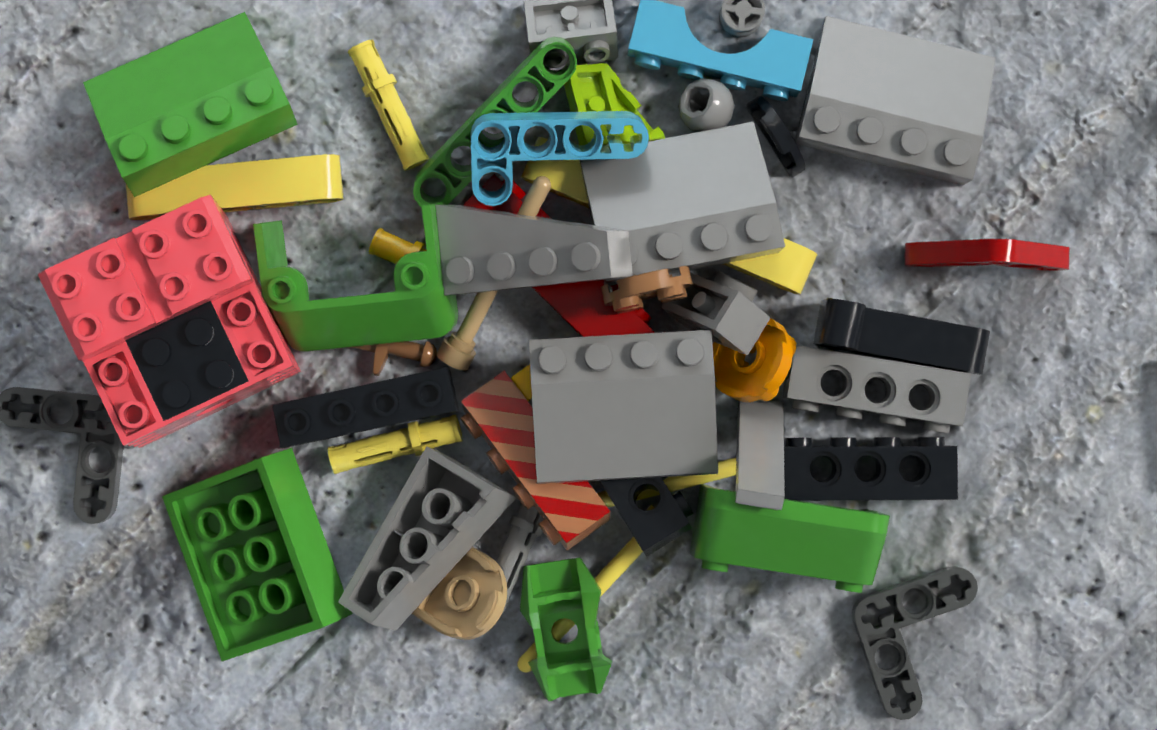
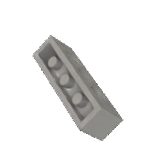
[783,345,971,433]

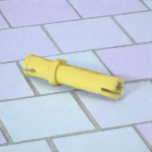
[348,40,430,171]
[328,414,463,474]

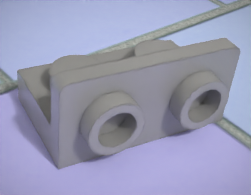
[524,0,618,69]

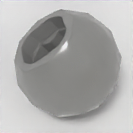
[678,78,735,132]

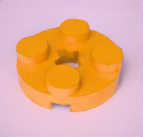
[712,318,796,402]

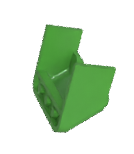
[253,202,458,351]
[690,484,890,593]

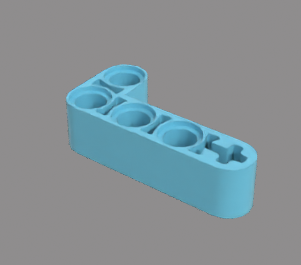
[471,111,649,206]

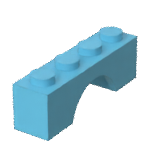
[627,0,814,101]

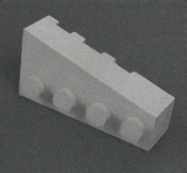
[435,205,633,295]

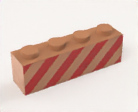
[460,370,610,551]

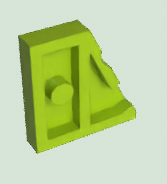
[564,63,665,146]

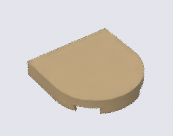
[412,546,507,640]

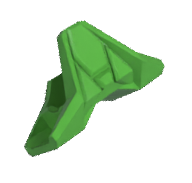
[520,557,612,701]

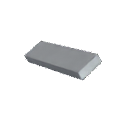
[735,400,785,510]

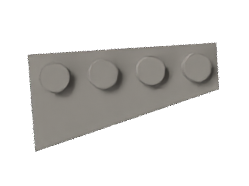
[338,446,517,631]

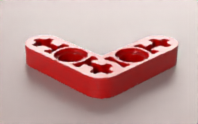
[905,239,1070,271]

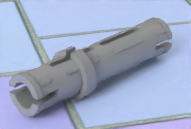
[496,504,544,613]

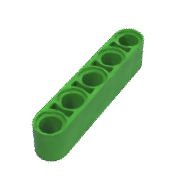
[413,37,577,207]

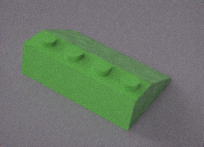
[83,12,298,197]
[162,448,353,661]

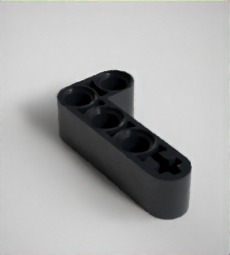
[813,298,990,375]

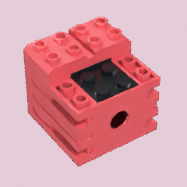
[38,195,301,448]

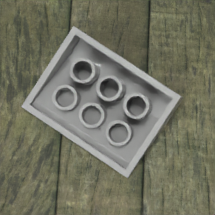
[795,16,996,185]
[580,121,785,286]
[529,330,718,484]

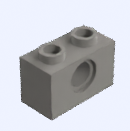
[661,273,771,356]

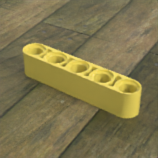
[126,154,344,220]

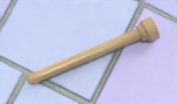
[437,176,551,371]

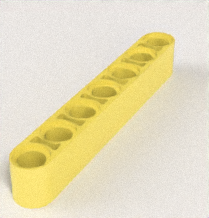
[521,137,818,295]

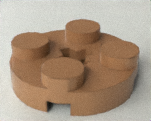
[601,266,693,314]

